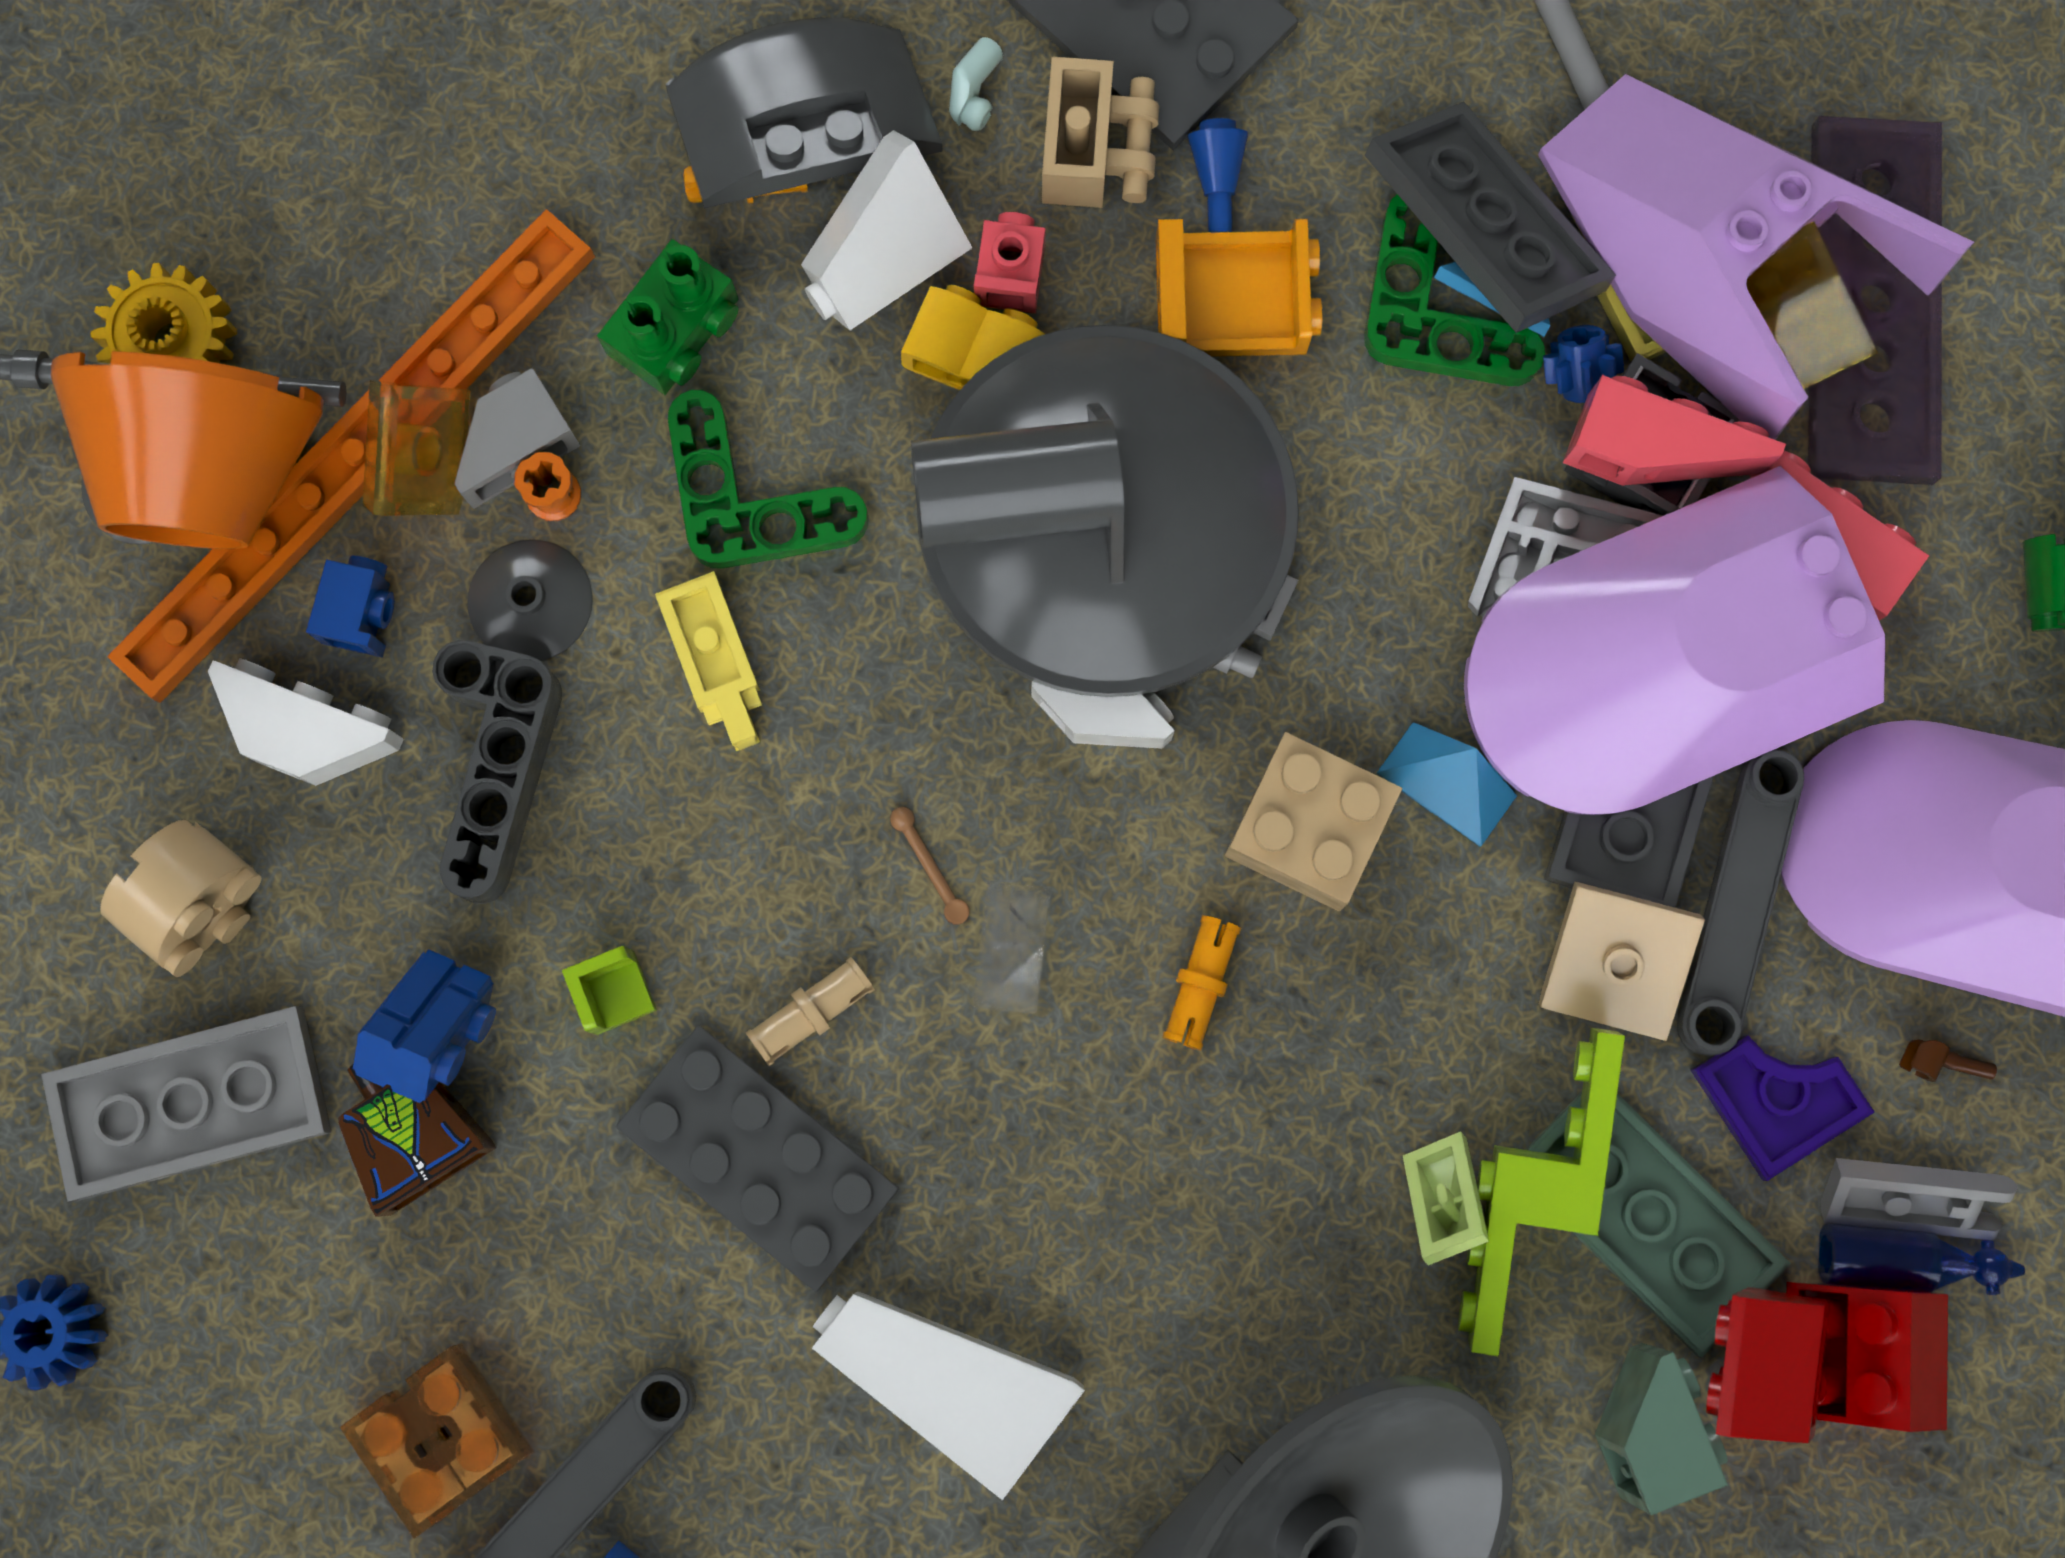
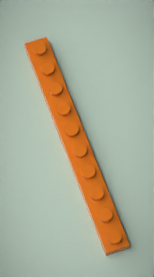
[107,209,595,703]

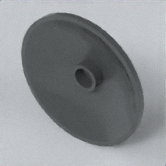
[911,325,1299,697]
[1131,1376,1513,1558]

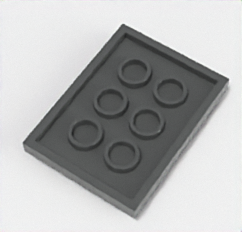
[1006,0,1299,151]

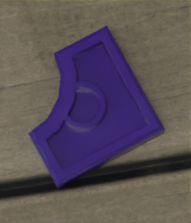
[1691,1035,1874,1181]

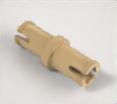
[745,957,875,1066]

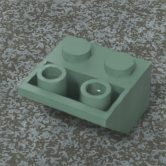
[1595,1343,1728,1515]

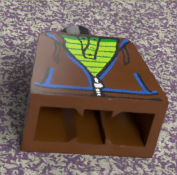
[338,1064,497,1217]

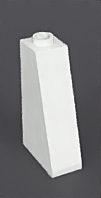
[812,1291,1085,1500]

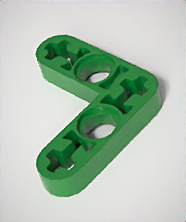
[1364,194,1545,386]
[668,390,868,569]

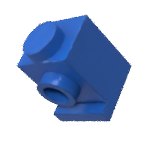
[306,556,395,658]

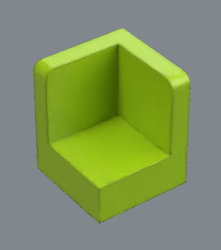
[562,946,657,1035]

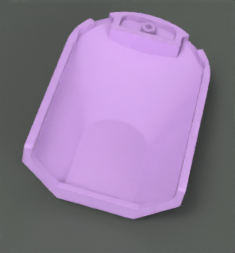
[1464,466,1885,815]
[1781,720,2065,1017]

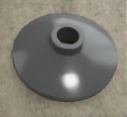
[468,540,592,661]

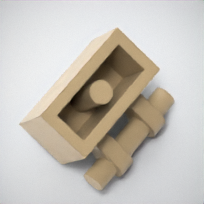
[1042,57,1160,208]

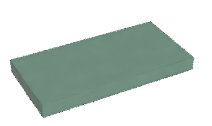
[1525,1092,1791,1358]

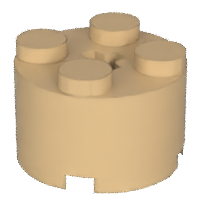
[100,820,262,977]

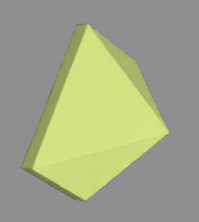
[1403,1131,1489,1266]

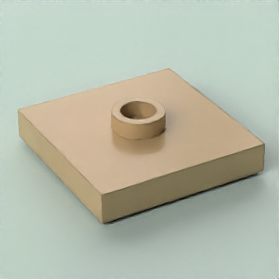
[1539,881,1705,1041]

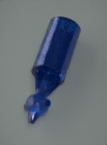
[1818,1223,2025,1295]

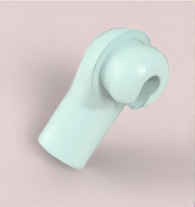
[949,37,1003,131]

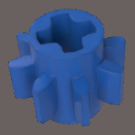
[1543,325,1624,403]

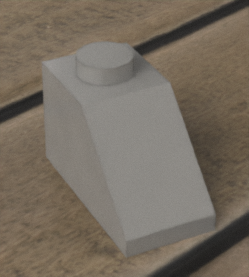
[454,368,581,509]

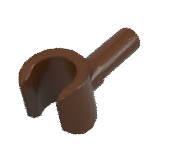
[1899,1039,1997,1082]

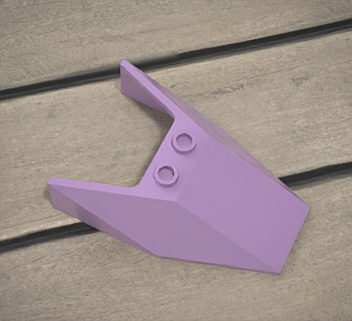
[1538,74,1974,439]

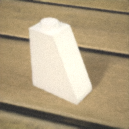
[801,130,972,330]

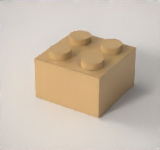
[1224,732,1403,911]

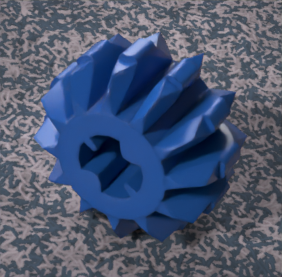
[0,1274,108,1390]

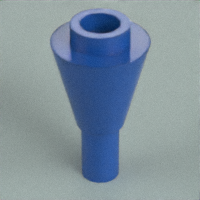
[1188,118,1249,233]

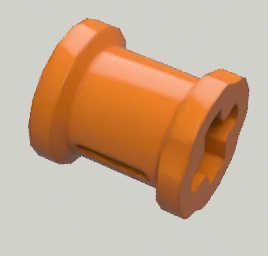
[514,452,581,521]

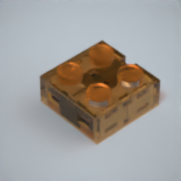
[340,1343,535,1539]

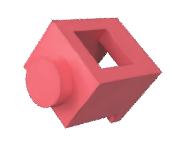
[974,212,1046,313]

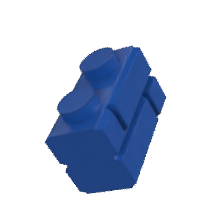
[353,949,496,1103]

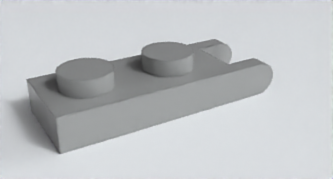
[1821,1158,2017,1240]

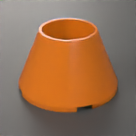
[50,351,324,549]

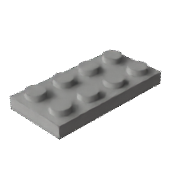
[41,1006,331,1202]

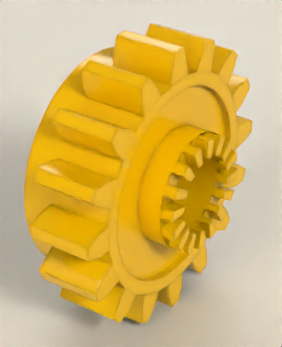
[90,263,237,363]

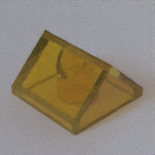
[362,380,471,516]

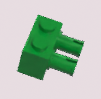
[597,239,739,395]

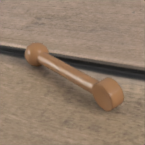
[890,807,969,925]

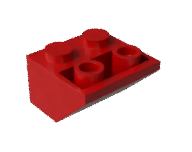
[1786,1282,1948,1432]
[1706,1287,1831,1444]

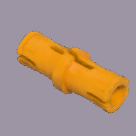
[1162,915,1241,1051]

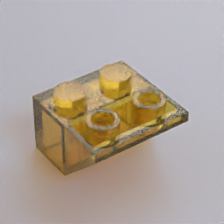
[1747,221,1878,389]

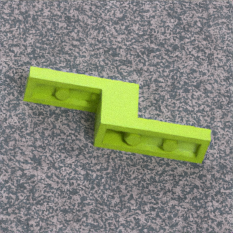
[1458,1028,1625,1357]

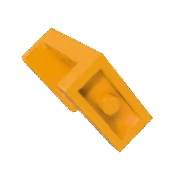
[1155,219,1322,356]

